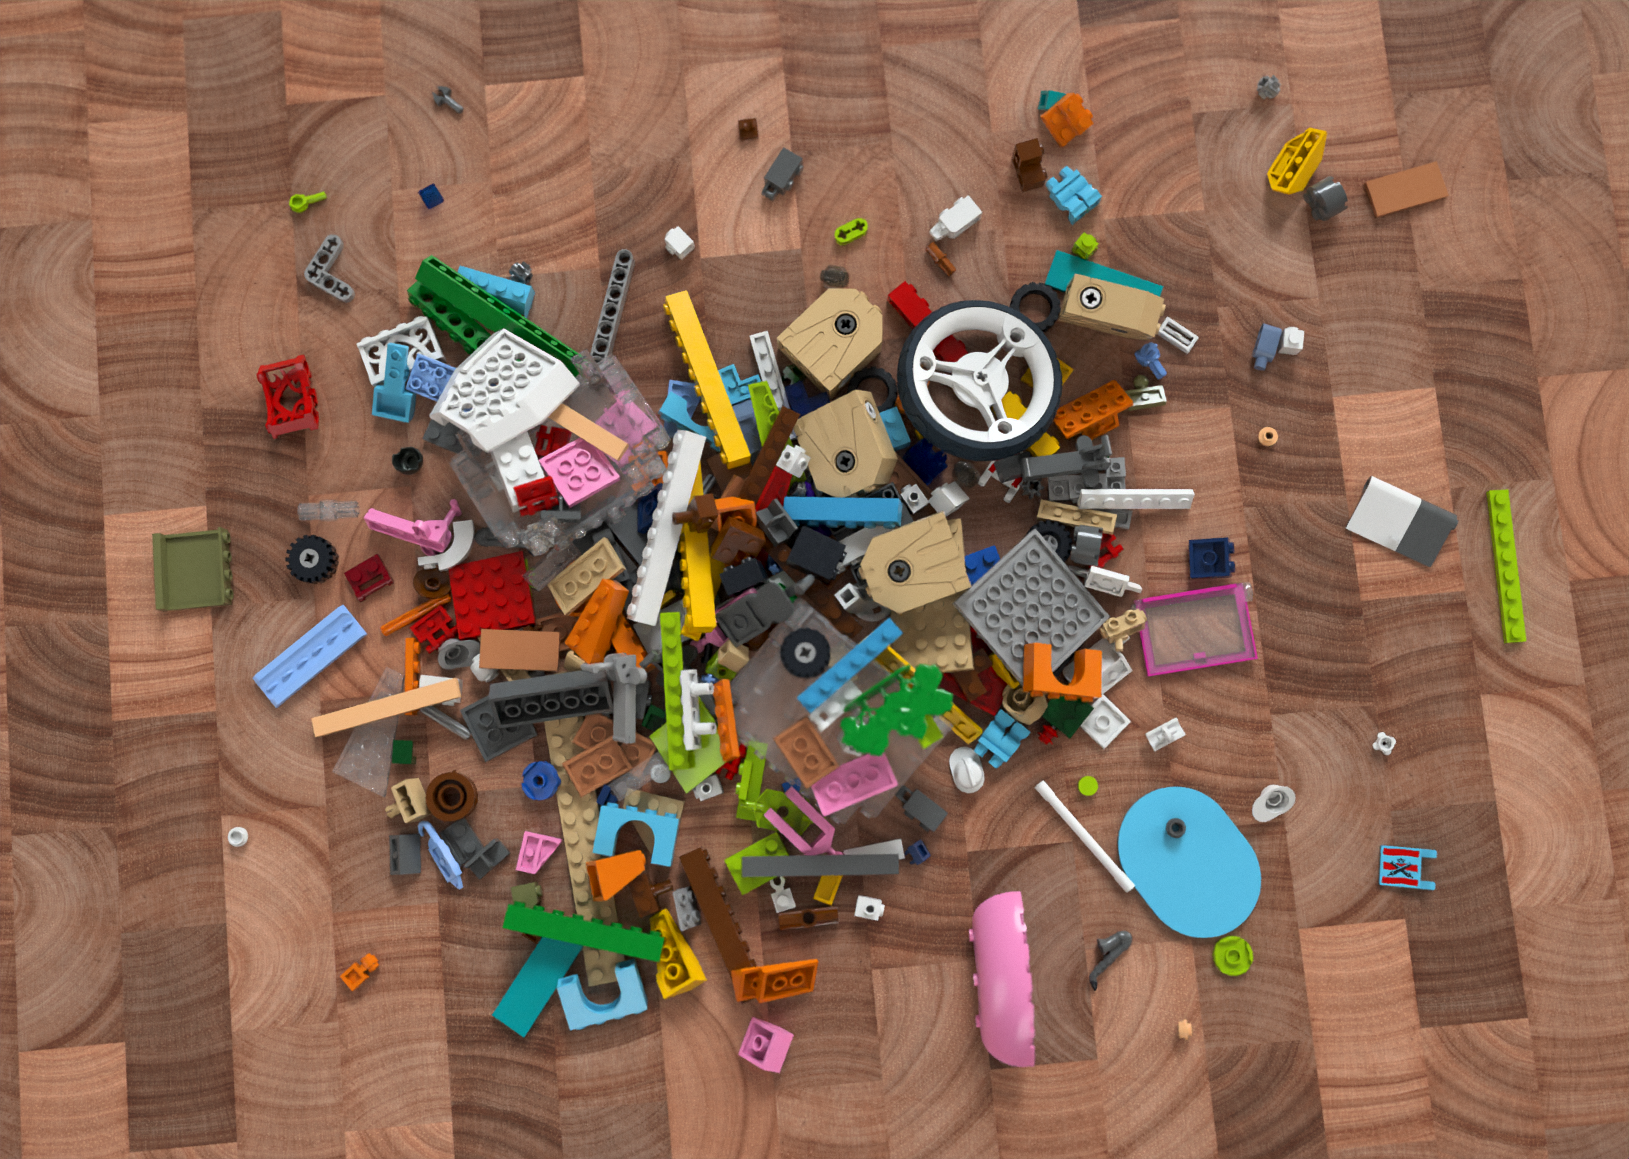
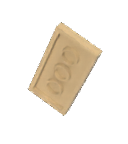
[547,538,626,615]

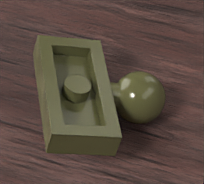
[1125,375,1167,411]

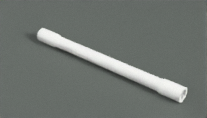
[1035,780,1135,893]

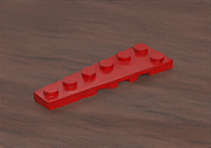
[750,466,793,568]

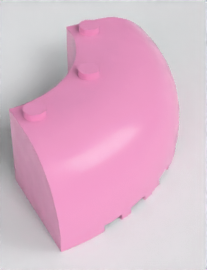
[969,891,1035,1067]

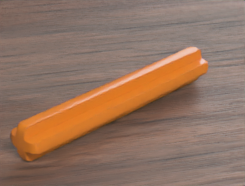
[380,593,451,636]

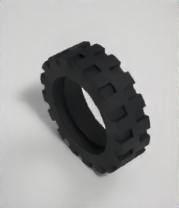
[1009,282,1061,333]
[847,366,898,413]

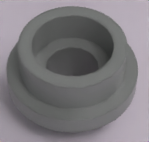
[789,481,806,497]
[1166,818,1186,838]

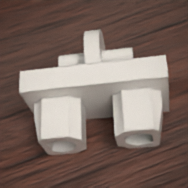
[1145,718,1186,751]

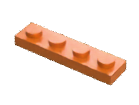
[405,638,421,716]
[713,679,740,761]

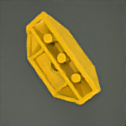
[1267,128,1327,195]

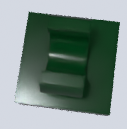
[782,364,807,388]

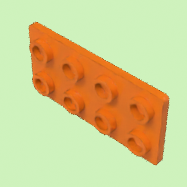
[1053,380,1133,440]

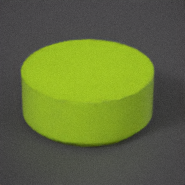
[1078,776,1098,796]

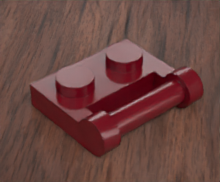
[344,554,394,602]

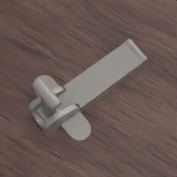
[581,653,647,744]

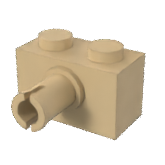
[386,778,432,823]

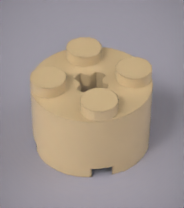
[1002,684,1048,725]

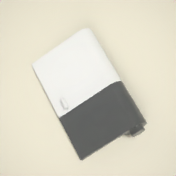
[1345,476,1459,568]

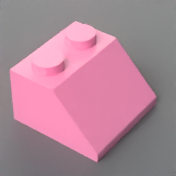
[738,1017,793,1073]

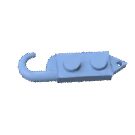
[418,820,463,889]

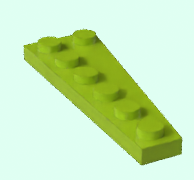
[748,381,807,495]

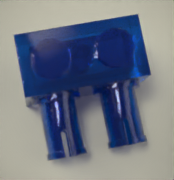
[902,438,948,486]

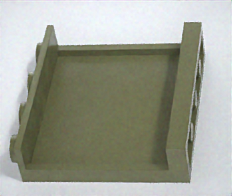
[152,527,234,612]

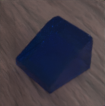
[418,184,444,209]

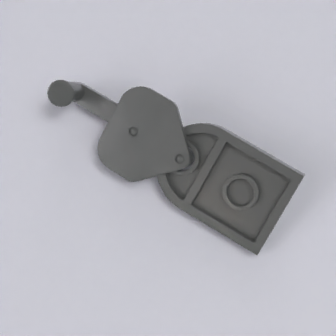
[715,575,815,647]

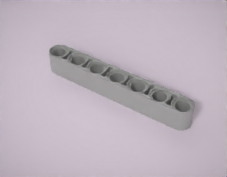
[588,249,635,377]

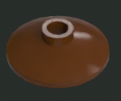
[413,568,451,599]

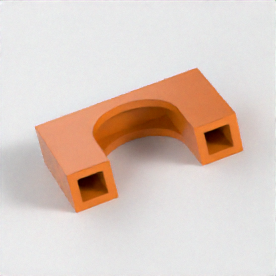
[1023,642,1102,702]

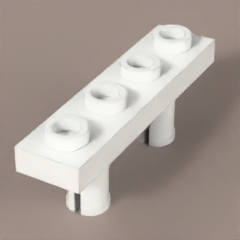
[680,669,717,750]

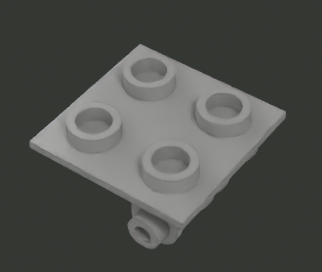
[673,886,701,931]

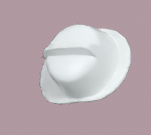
[949,747,985,793]
[1252,785,1296,822]

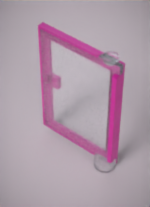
[1131,582,1258,677]

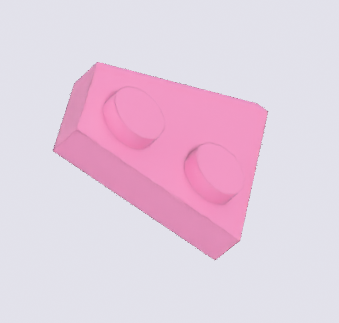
[516,831,563,874]

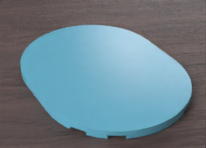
[1117,787,1261,938]

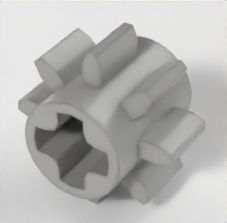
[1256,75,1281,99]

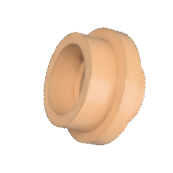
[1258,427,1278,446]
[1179,1020,1192,1040]

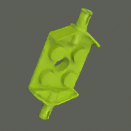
[740,788,826,836]

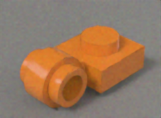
[340,953,379,991]

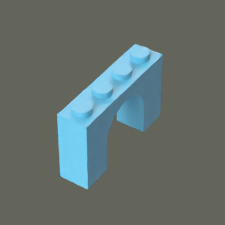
[592,802,681,866]
[557,958,648,1030]

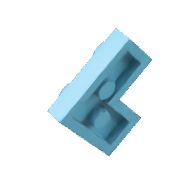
[718,364,761,405]

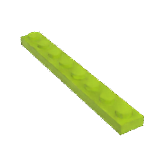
[1486,489,1526,643]
[660,612,689,770]

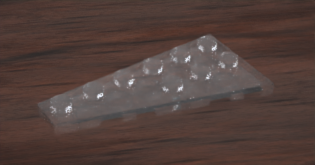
[332,667,405,797]

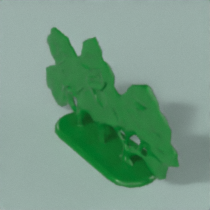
[840,664,953,757]

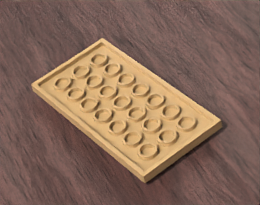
[891,518,974,673]

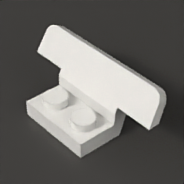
[1069,565,1142,597]
[1063,636,1132,694]

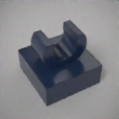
[596,784,619,805]
[904,839,931,865]

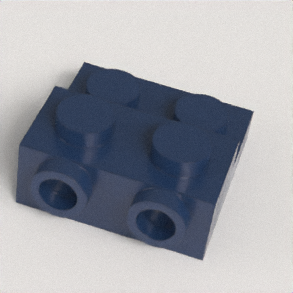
[637,483,663,534]
[1189,537,1235,579]

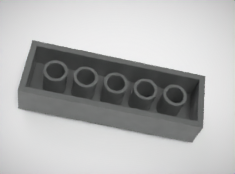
[489,670,614,728]

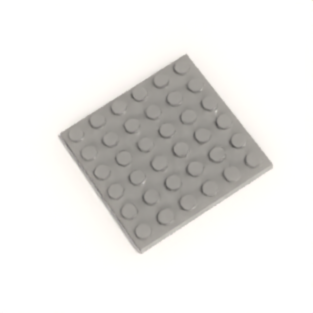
[952,529,1110,686]

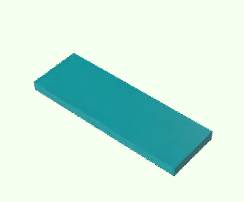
[1044,250,1163,297]
[492,937,584,1037]

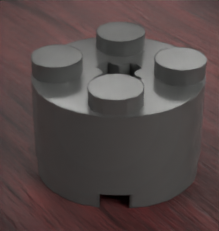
[1303,176,1348,221]
[1071,525,1103,566]

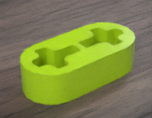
[835,218,868,245]

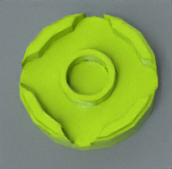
[1212,936,1253,976]

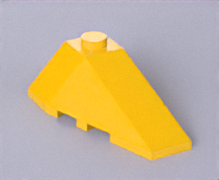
[650,909,707,999]

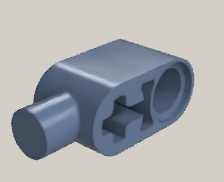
[1252,323,1282,371]

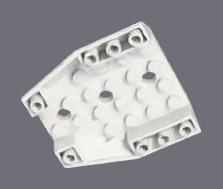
[430,329,580,453]

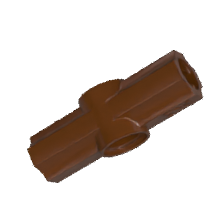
[778,906,839,930]

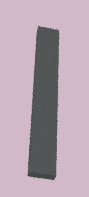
[741,854,899,877]

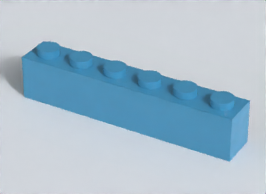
[783,497,902,529]
[797,618,903,714]

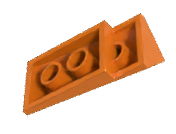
[731,959,819,1003]

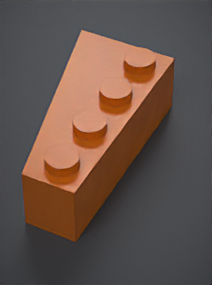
[565,578,629,664]
[610,612,656,673]

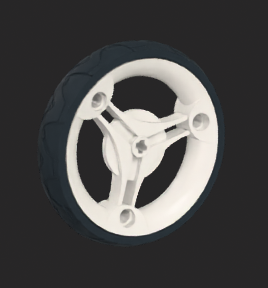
[897,300,1063,461]

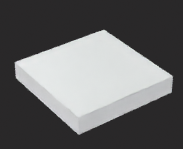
[1080,694,1131,749]

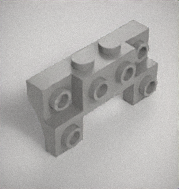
[1047,457,1126,504]

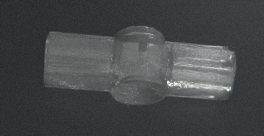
[298,500,360,521]

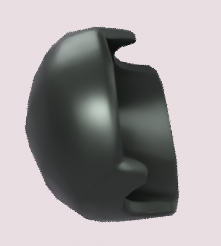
[392,447,424,475]

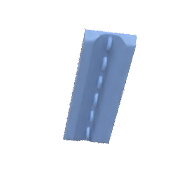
[405,353,497,412]
[252,605,367,708]

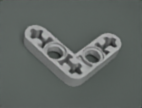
[304,234,355,303]

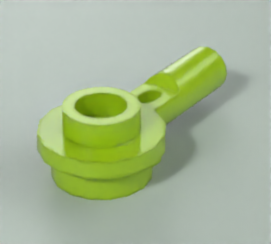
[289,191,327,213]

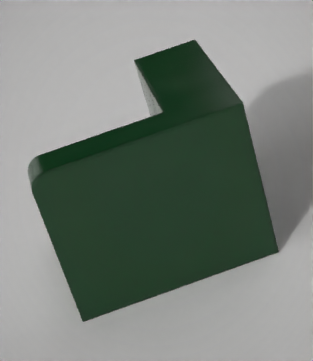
[641,705,666,732]
[392,740,417,764]

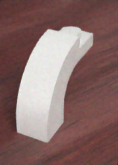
[418,520,475,572]
[835,583,880,613]

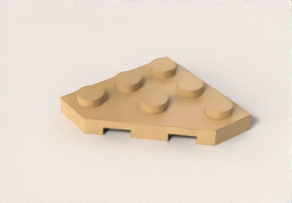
[623,788,685,855]

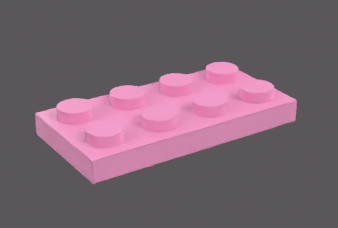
[811,752,898,817]

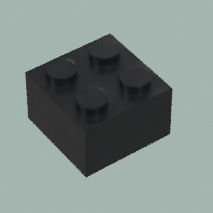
[719,557,770,598]

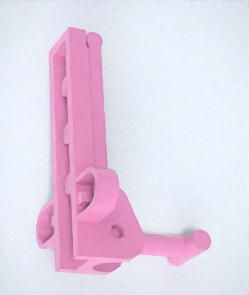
[364,499,462,556]

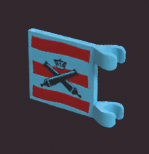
[1379,845,1437,890]

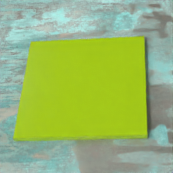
[649,697,727,793]

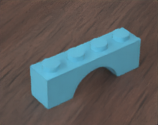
[658,391,720,452]

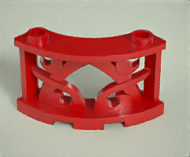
[256,354,319,439]

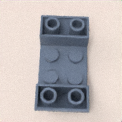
[732,398,762,466]

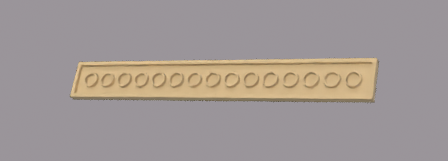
[538,671,626,987]

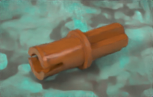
[925,242,956,276]

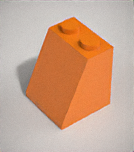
[585,850,646,901]

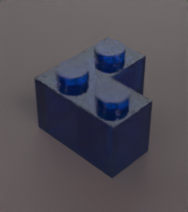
[784,381,831,419]

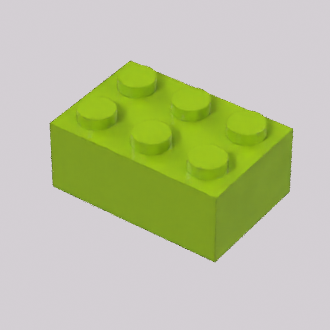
[724,831,790,895]

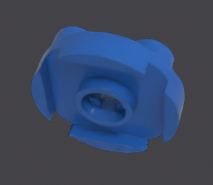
[521,761,561,800]

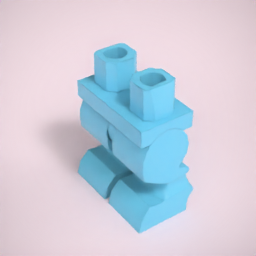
[1045,166,1102,225]
[974,709,1031,769]

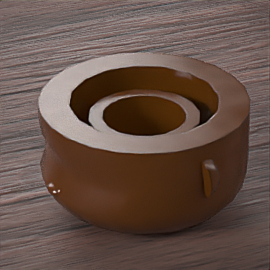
[425,770,478,823]

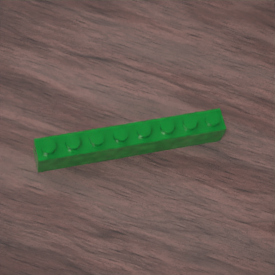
[502,901,665,962]

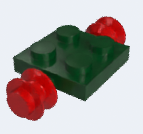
[1037,684,1094,745]

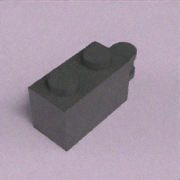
[761,147,804,201]
[895,784,948,832]

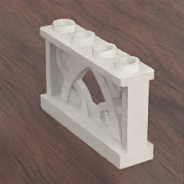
[357,316,447,387]

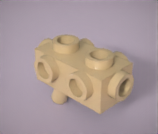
[1099,609,1147,652]

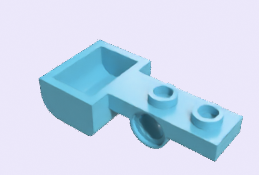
[372,343,416,423]

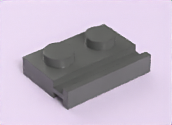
[440,818,484,865]

